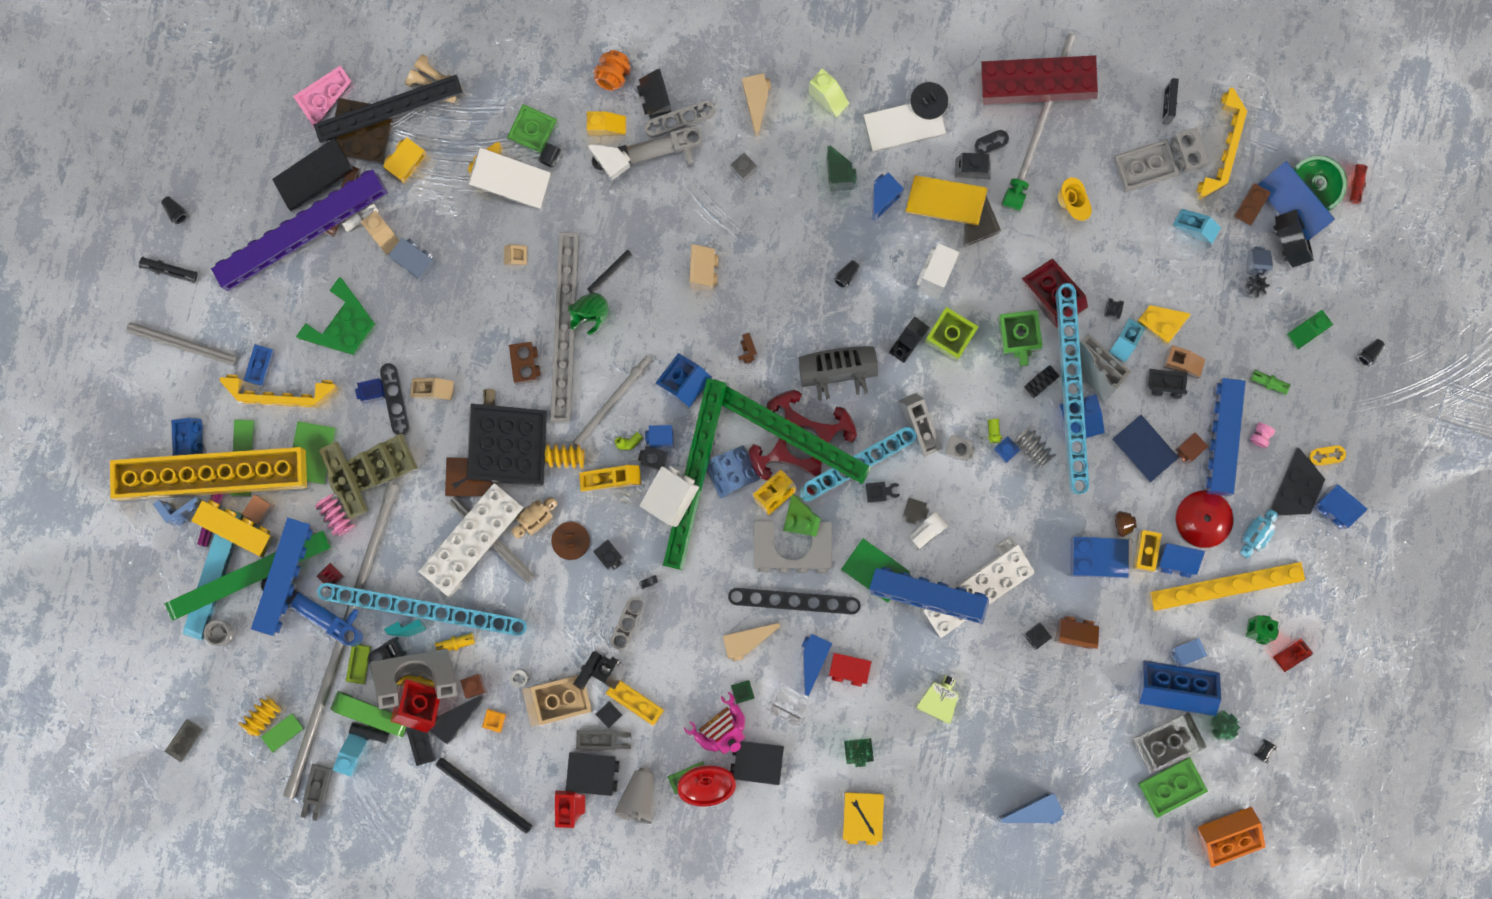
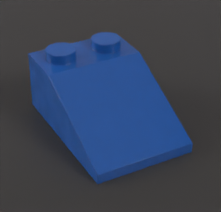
[1070,537,1129,578]

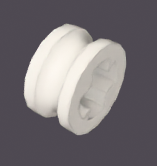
[510,670,528,688]

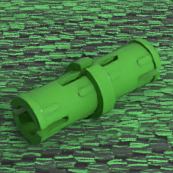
[1250,369,1291,395]

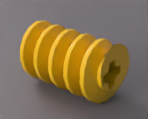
[545,444,585,469]
[238,694,281,737]

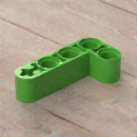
[330,691,407,737]

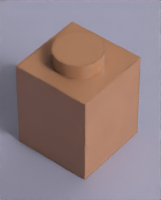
[242,494,274,526]

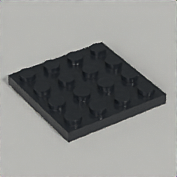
[466,403,547,486]

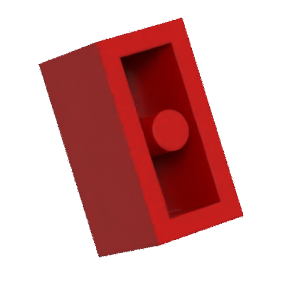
[828,653,872,687]

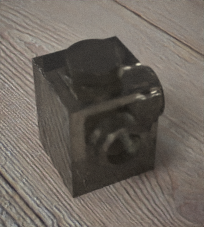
[902,497,929,525]

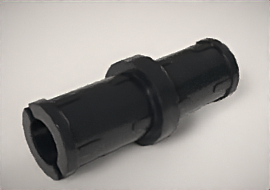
[573,651,603,690]
[348,722,390,744]

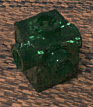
[1207,710,1241,741]
[844,738,874,767]

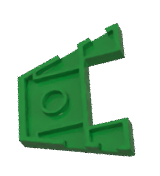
[296,277,376,356]

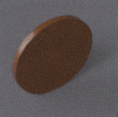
[551,522,590,560]

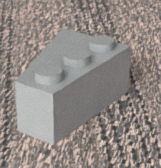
[1069,334,1131,402]

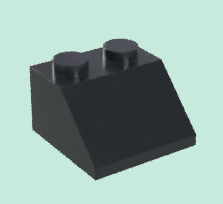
[637,69,671,119]

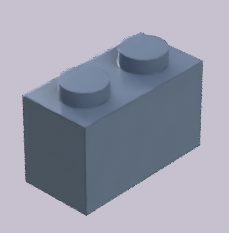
[388,238,435,281]

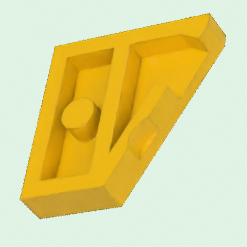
[1137,305,1191,344]

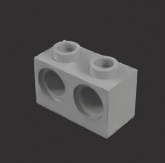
[1171,127,1210,173]

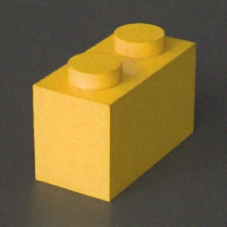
[383,137,427,184]
[1133,530,1162,573]

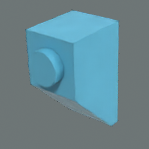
[1173,209,1221,244]
[1109,318,1146,362]
[333,734,368,777]

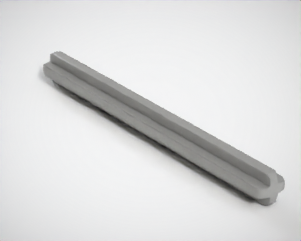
[126,322,236,366]
[449,497,534,583]

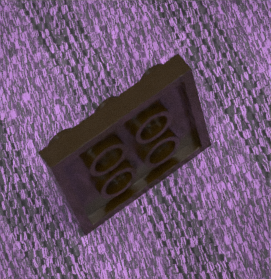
[335,98,393,164]

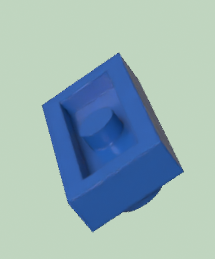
[243,344,274,387]

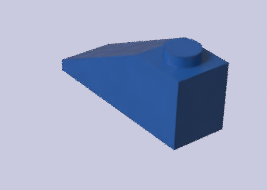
[802,634,832,697]

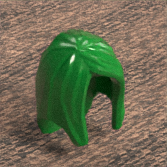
[567,293,609,335]

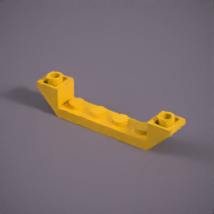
[1196,87,1247,200]
[220,374,338,408]

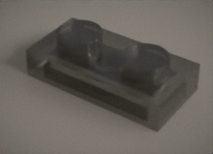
[164,719,204,762]

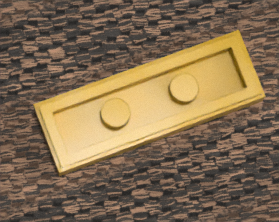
[605,680,664,726]

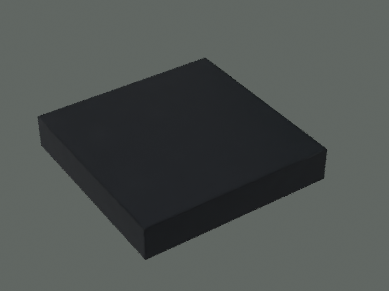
[1162,78,1179,125]

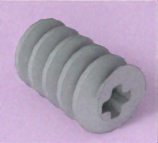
[1014,425,1056,467]

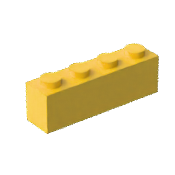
[191,499,274,557]

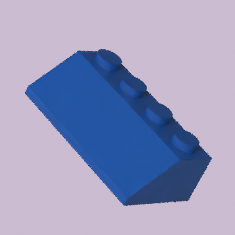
[1139,660,1221,716]

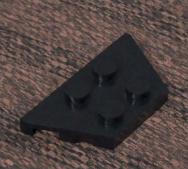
[1269,447,1325,516]

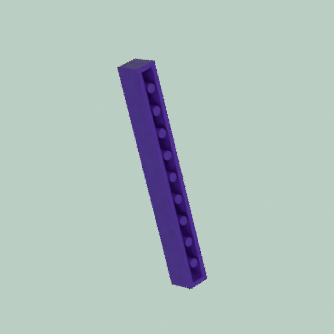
[211,170,388,291]

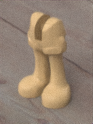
[405,54,463,104]

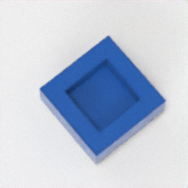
[993,436,1020,463]

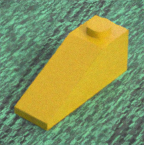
[579,465,642,492]

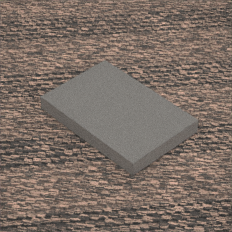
[1113,139,1180,193]

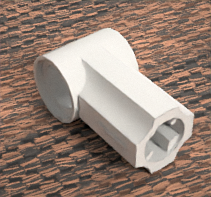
[909,512,948,549]

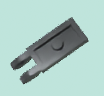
[576,730,631,750]
[301,764,332,821]

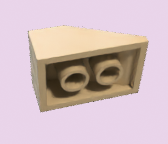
[522,675,592,727]

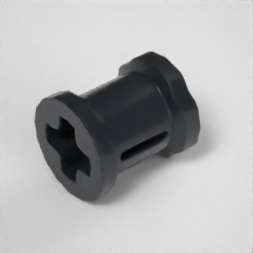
[1254,739,1278,764]

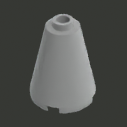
[615,768,654,824]

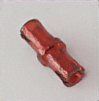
[1349,164,1368,204]

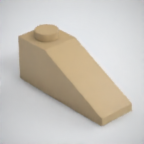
[742,73,771,137]
[723,623,780,662]

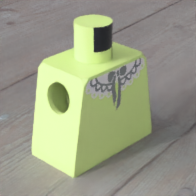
[915,675,959,724]

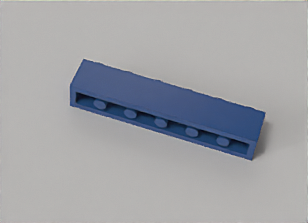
[1205,378,1246,497]
[251,517,313,636]
[869,567,989,625]

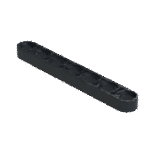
[728,588,861,615]

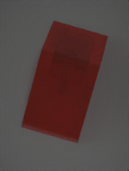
[1273,638,1314,672]

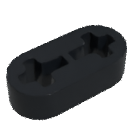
[974,130,1009,154]

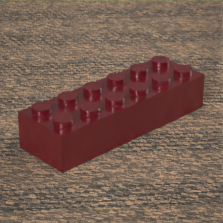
[981,55,1098,105]

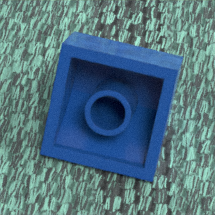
[872,172,904,222]
[656,353,712,407]
[1057,394,1105,438]
[1315,484,1368,529]
[1156,543,1205,578]

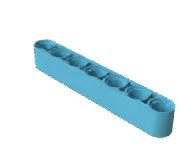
[800,427,916,501]
[183,508,244,640]

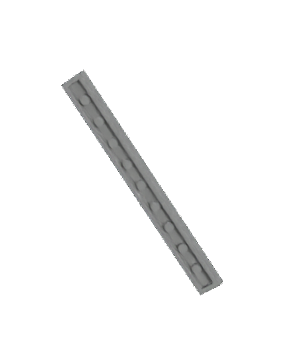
[551,232,579,423]

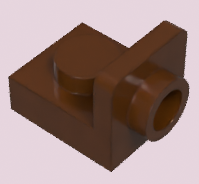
[738,333,758,364]

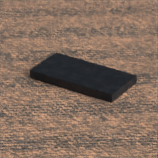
[272,138,353,211]

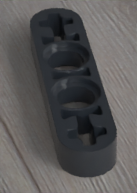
[380,363,410,436]

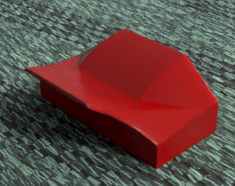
[555,790,585,828]

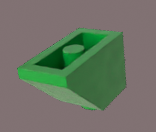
[1286,310,1333,350]

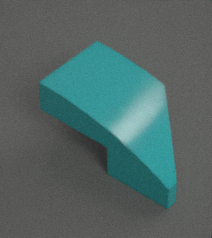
[384,619,427,637]

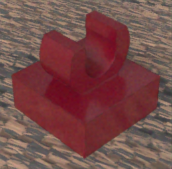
[316,563,345,590]

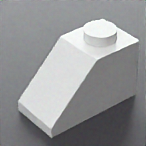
[588,144,630,180]

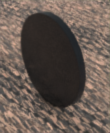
[910,82,948,120]

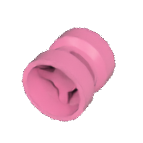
[1250,422,1275,448]

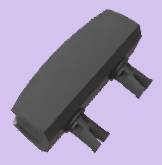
[798,346,878,401]

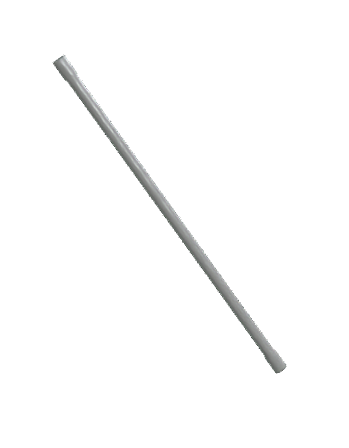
[283,483,399,799]

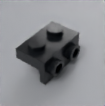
[1146,369,1188,399]

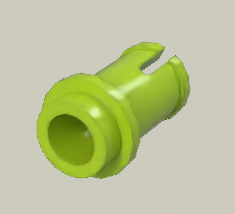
[987,419,1002,443]

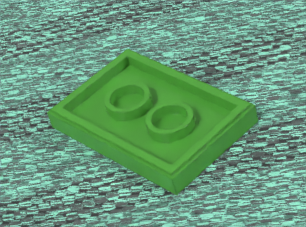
[292,421,336,485]
[1138,757,1208,818]

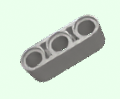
[611,597,645,650]

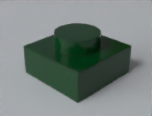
[731,680,755,704]

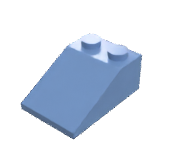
[997,792,1065,825]

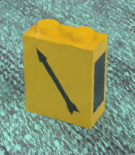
[842,792,884,845]

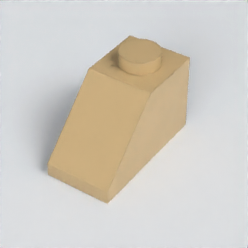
[361,210,399,255]
[410,378,454,400]

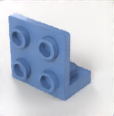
[707,445,760,499]
[153,497,204,526]

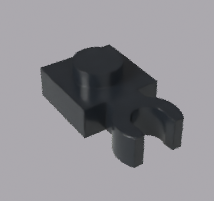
[865,482,900,503]

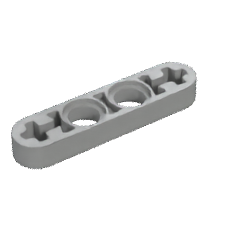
[644,100,715,138]

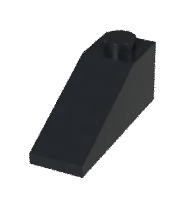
[429,696,485,745]

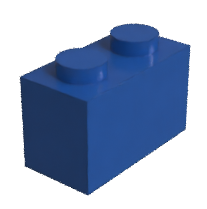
[645,425,674,449]

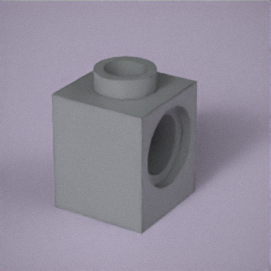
[944,435,975,462]

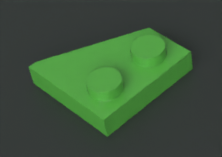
[783,495,821,537]

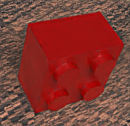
[390,679,440,733]

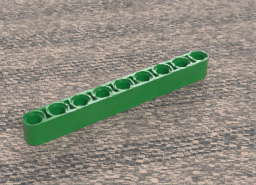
[164,530,331,621]

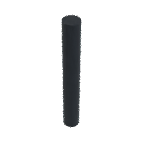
[587,250,632,293]

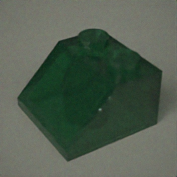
[826,146,857,191]

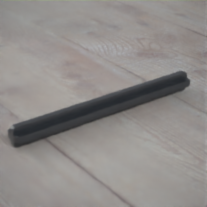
[436,758,532,834]

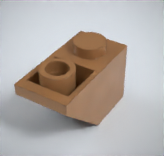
[1163,345,1206,378]

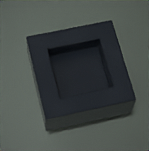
[595,701,622,728]

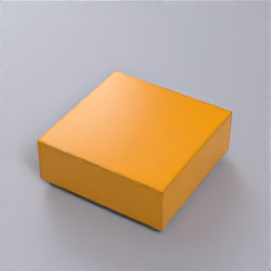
[482,709,506,733]

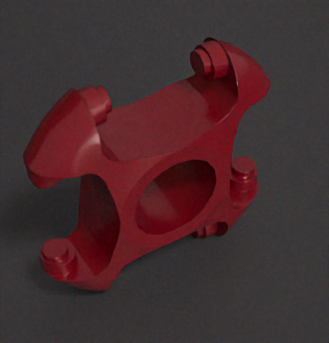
[748,389,857,495]

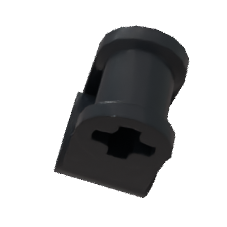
[368,636,407,664]

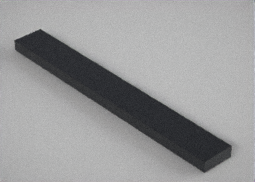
[313,74,463,143]

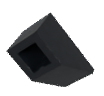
[889,316,930,363]

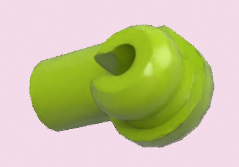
[614,432,643,450]

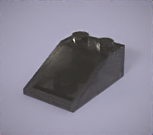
[1133,712,1207,774]

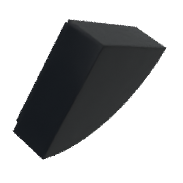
[639,575,659,589]

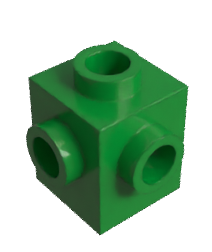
[1246,615,1279,645]

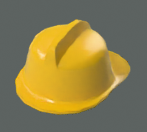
[1058,177,1092,221]

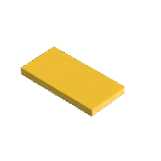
[905,175,988,225]

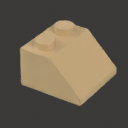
[689,244,719,290]

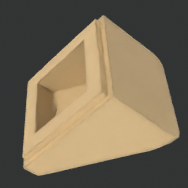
[504,244,527,265]

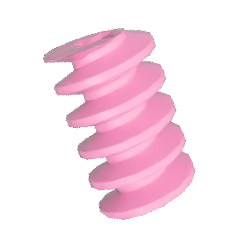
[315,494,355,536]

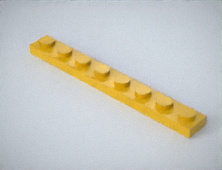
[1149,562,1306,611]

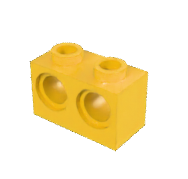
[752,469,797,516]

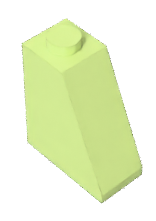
[808,69,849,118]

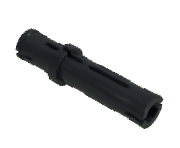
[139,256,198,283]

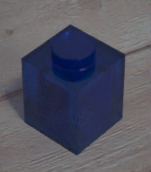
[355,378,385,404]

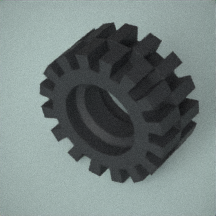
[1024,365,1060,399]

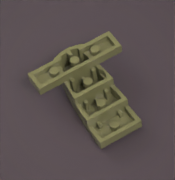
[319,434,418,520]

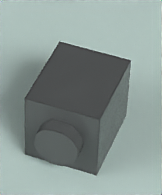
[730,152,757,183]

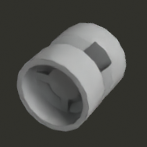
[204,620,234,646]

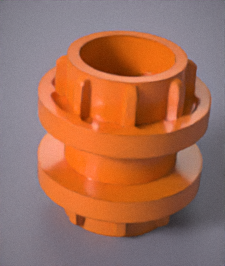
[593,50,631,91]

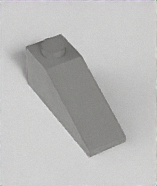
[899,393,941,457]

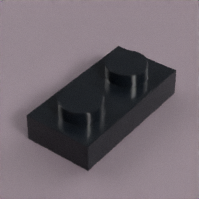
[406,728,436,766]

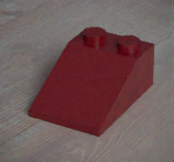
[1022,258,1088,328]

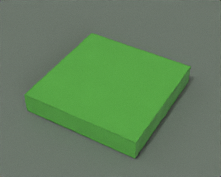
[507,104,557,154]

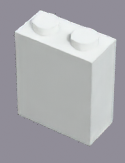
[640,466,699,527]

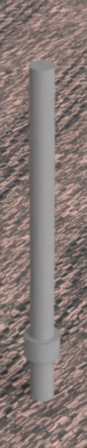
[572,355,652,446]

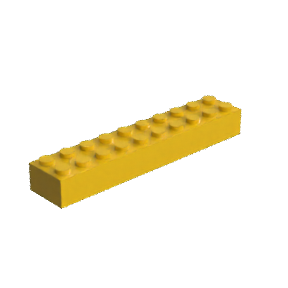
[110,447,307,501]

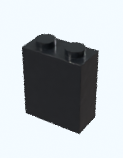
[730,741,784,785]
[565,752,620,796]

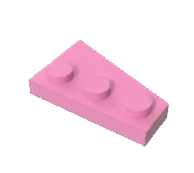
[293,65,351,127]

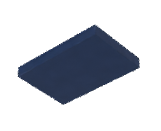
[1112,415,1179,483]

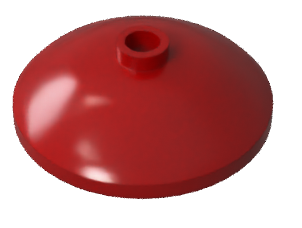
[1175,490,1234,548]
[677,765,736,807]

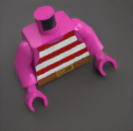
[684,692,745,754]

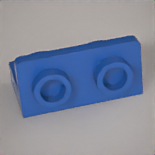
[171,418,203,456]

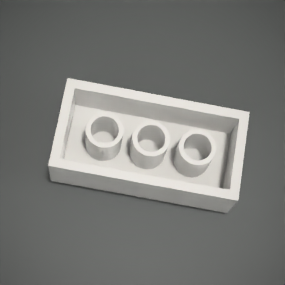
[916,243,960,300]

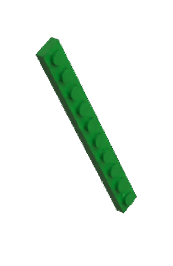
[663,378,727,570]
[713,379,872,484]

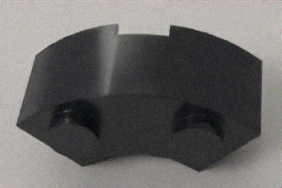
[1273,209,1314,268]

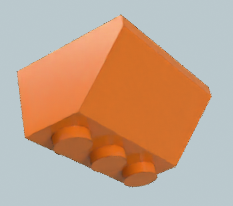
[1197,806,1266,868]

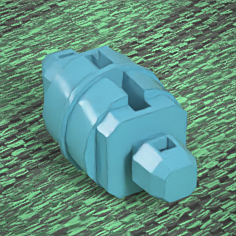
[1240,509,1278,558]

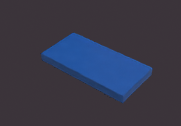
[1257,161,1335,241]

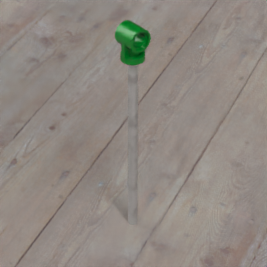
[1002,33,1075,212]

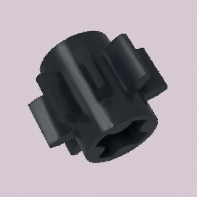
[1244,273,1270,298]

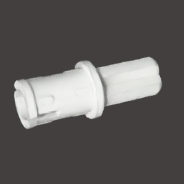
[341,203,379,232]

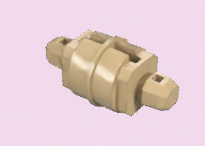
[511,497,558,539]

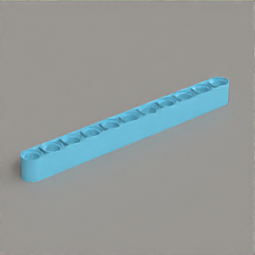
[1056,283,1089,495]
[317,583,527,636]

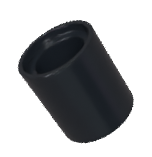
[538,143,561,168]

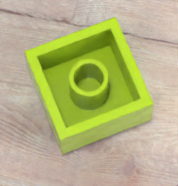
[925,307,979,362]

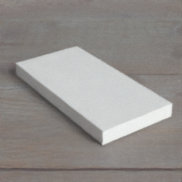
[863,103,946,152]
[468,148,551,209]

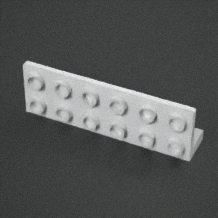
[419,484,525,597]
[919,536,1034,638]

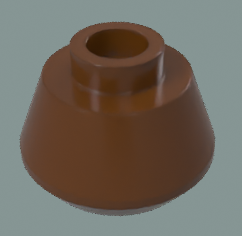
[1115,511,1137,537]

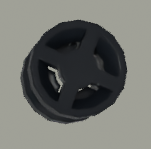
[1104,298,1124,320]

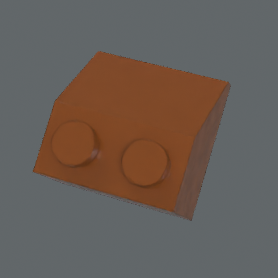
[1054,616,1099,649]

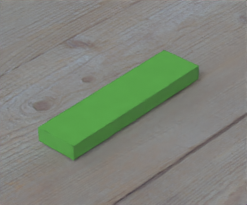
[231,420,255,497]

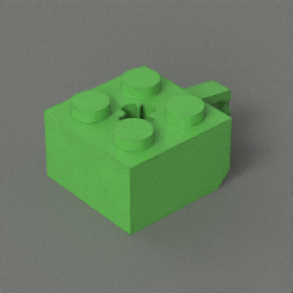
[998,310,1042,367]

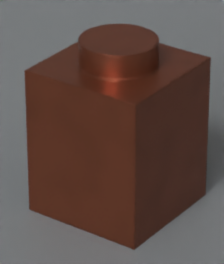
[1176,432,1208,464]
[460,674,487,699]

